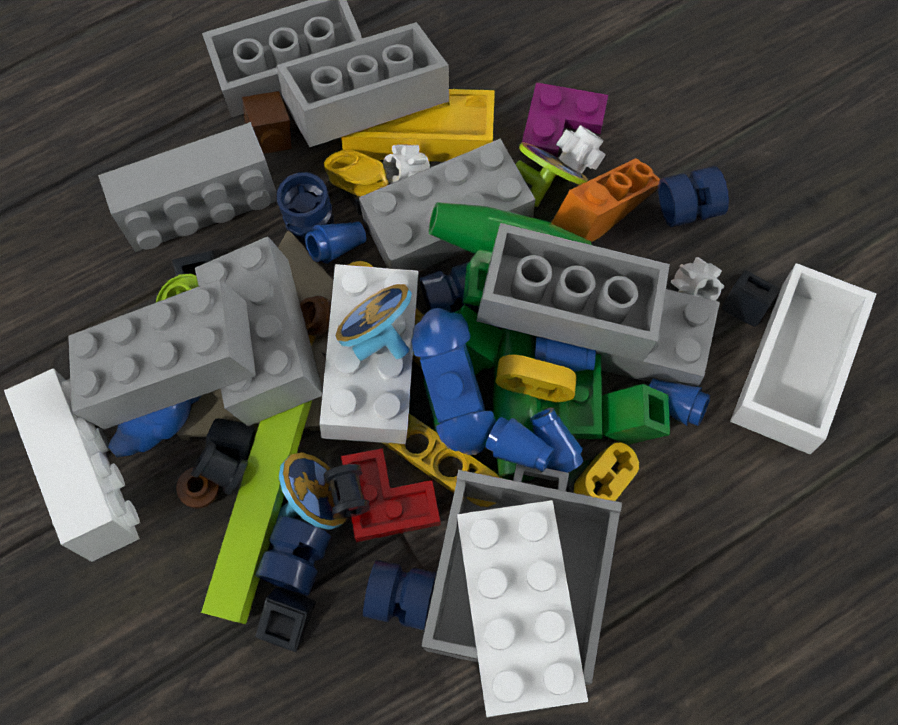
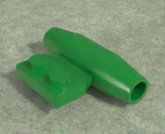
[428,202,591,307]
[492,327,602,482]

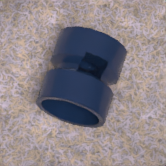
[658,166,729,228]
[277,172,334,243]
[420,262,479,314]
[255,516,331,595]
[363,560,437,631]

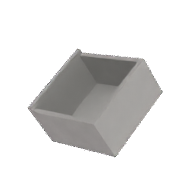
[422,464,622,685]

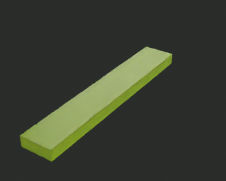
[201,400,312,624]

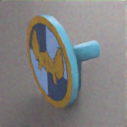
[335,284,412,361]
[278,452,347,530]

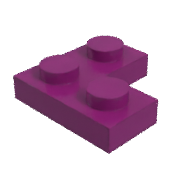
[522,82,608,158]

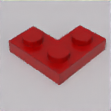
[341,448,441,542]

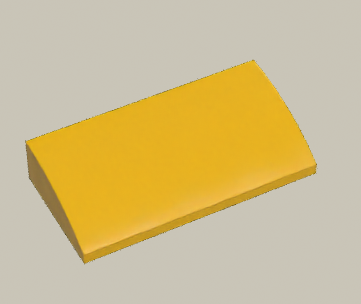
[341,89,495,162]

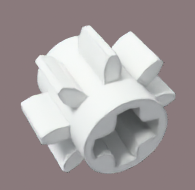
[556,125,606,173]
[383,144,430,183]
[671,257,724,301]

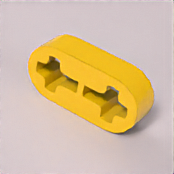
[496,355,577,402]
[574,443,639,501]

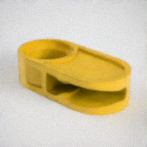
[324,150,388,197]

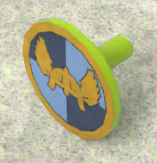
[515,142,588,207]

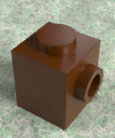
[242,91,292,154]

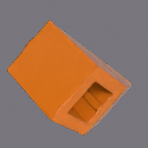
[552,158,660,242]

